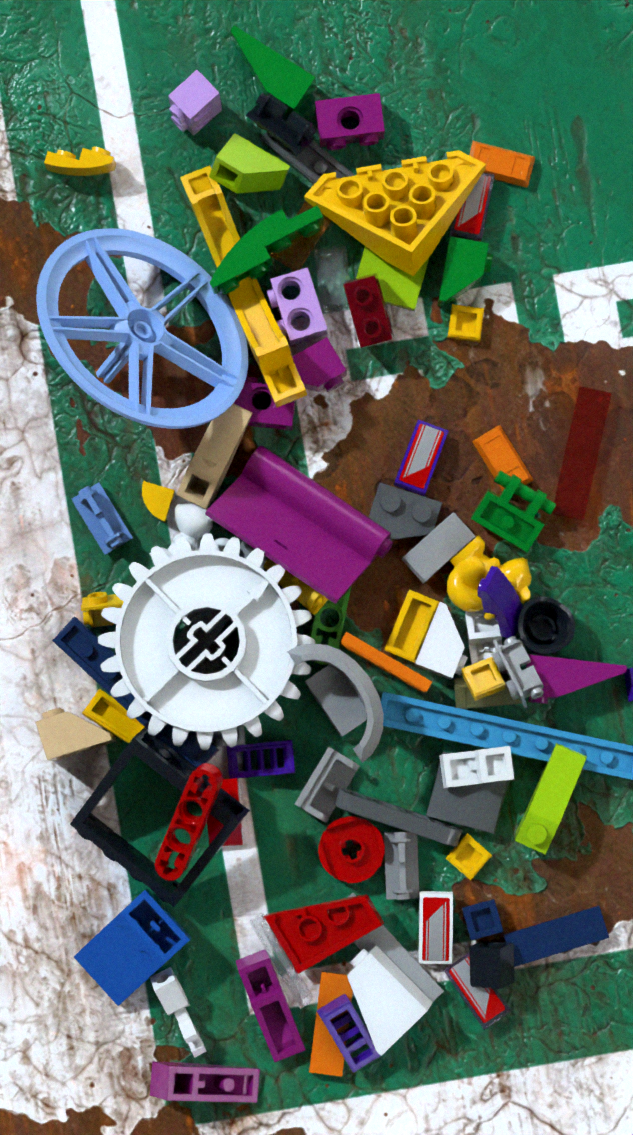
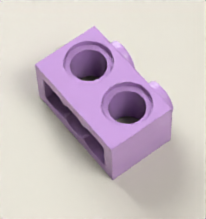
[168,70,222,136]
[266,267,327,346]

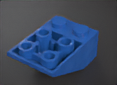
[74,889,192,1006]

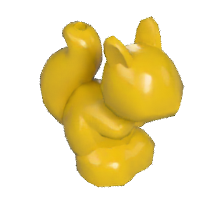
[447,535,532,620]

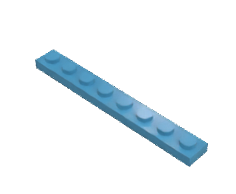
[381,692,633,780]

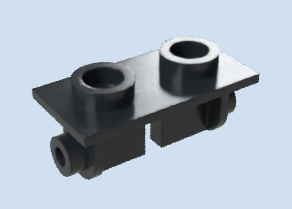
[246,92,316,154]

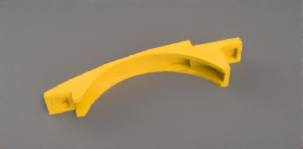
[180,165,307,408]

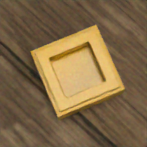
[447,304,484,342]
[461,657,506,701]
[445,833,492,880]

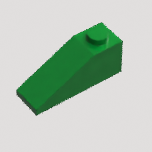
[230,25,316,116]

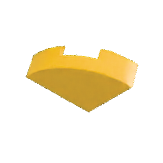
[142,481,175,523]

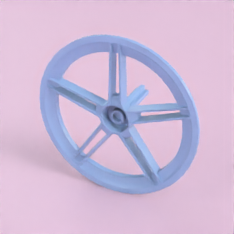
[36,228,248,429]

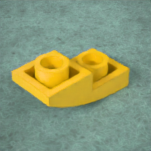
[44,147,116,176]

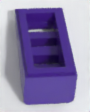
[227,740,295,779]
[317,994,381,1073]

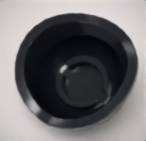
[518,596,575,655]

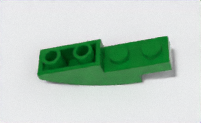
[210,205,324,295]

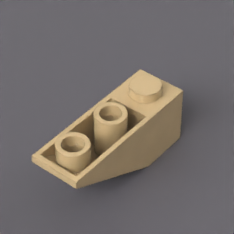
[176,403,253,509]

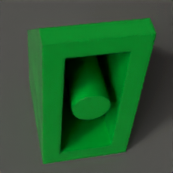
[438,236,493,307]

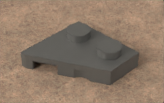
[368,483,442,541]

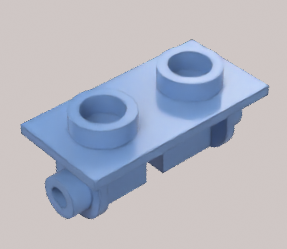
[71,482,133,555]

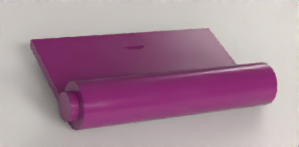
[205,445,393,604]

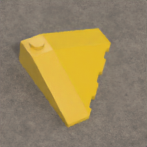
[304,150,486,276]

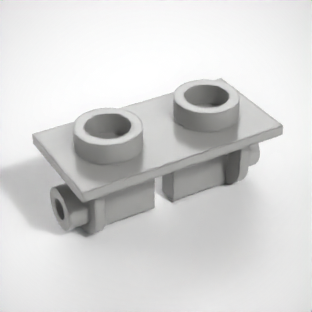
[491,636,544,708]
[384,832,419,900]

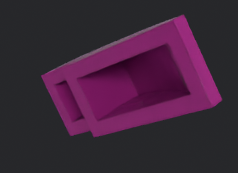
[236,948,306,1062]

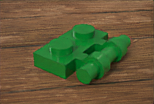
[471,470,556,552]

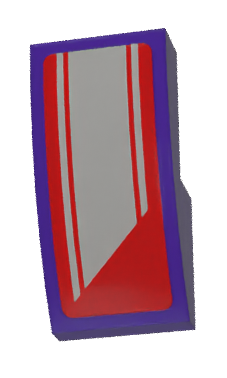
[394,420,448,496]

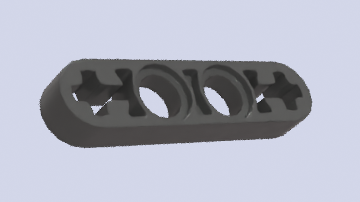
[335,788,463,846]

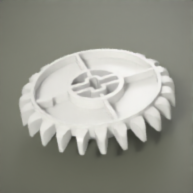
[98,533,315,750]

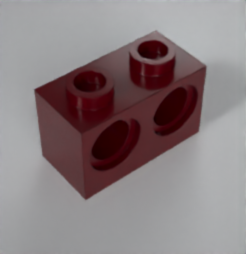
[343,273,394,348]

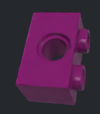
[315,93,385,150]
[234,376,296,431]

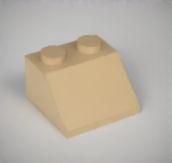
[35,708,117,761]

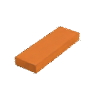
[340,632,433,694]
[309,971,353,1077]

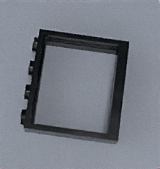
[70,727,250,907]

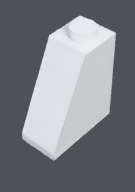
[347,945,433,1056]

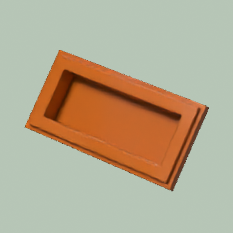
[469,141,535,188]
[472,425,534,491]

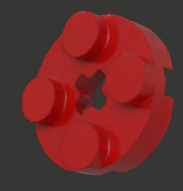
[318,816,385,883]

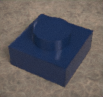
[462,899,503,941]

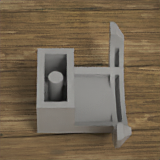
[287,643,384,763]

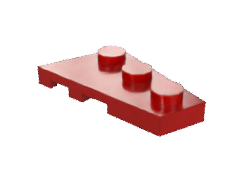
[264,894,384,974]

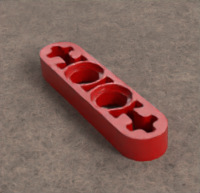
[155,763,223,881]

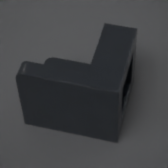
[469,941,515,989]

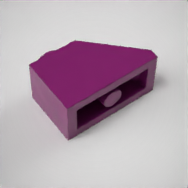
[292,337,347,392]

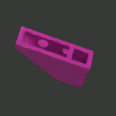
[524,654,627,704]
[150,1061,260,1103]

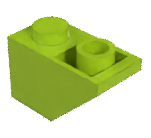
[209,133,290,194]

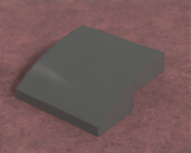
[426,752,509,834]

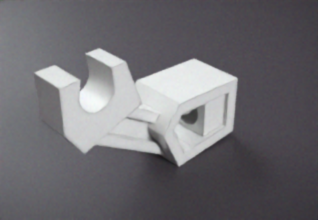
[150,967,207,1058]

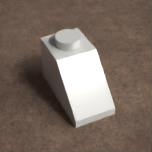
[415,602,468,680]

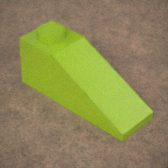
[515,743,587,855]

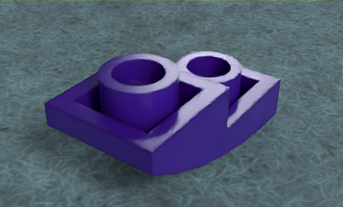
[478,566,523,638]

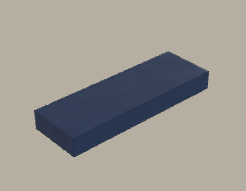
[503,905,609,967]

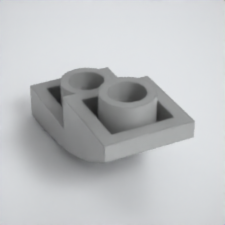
[401,512,475,584]

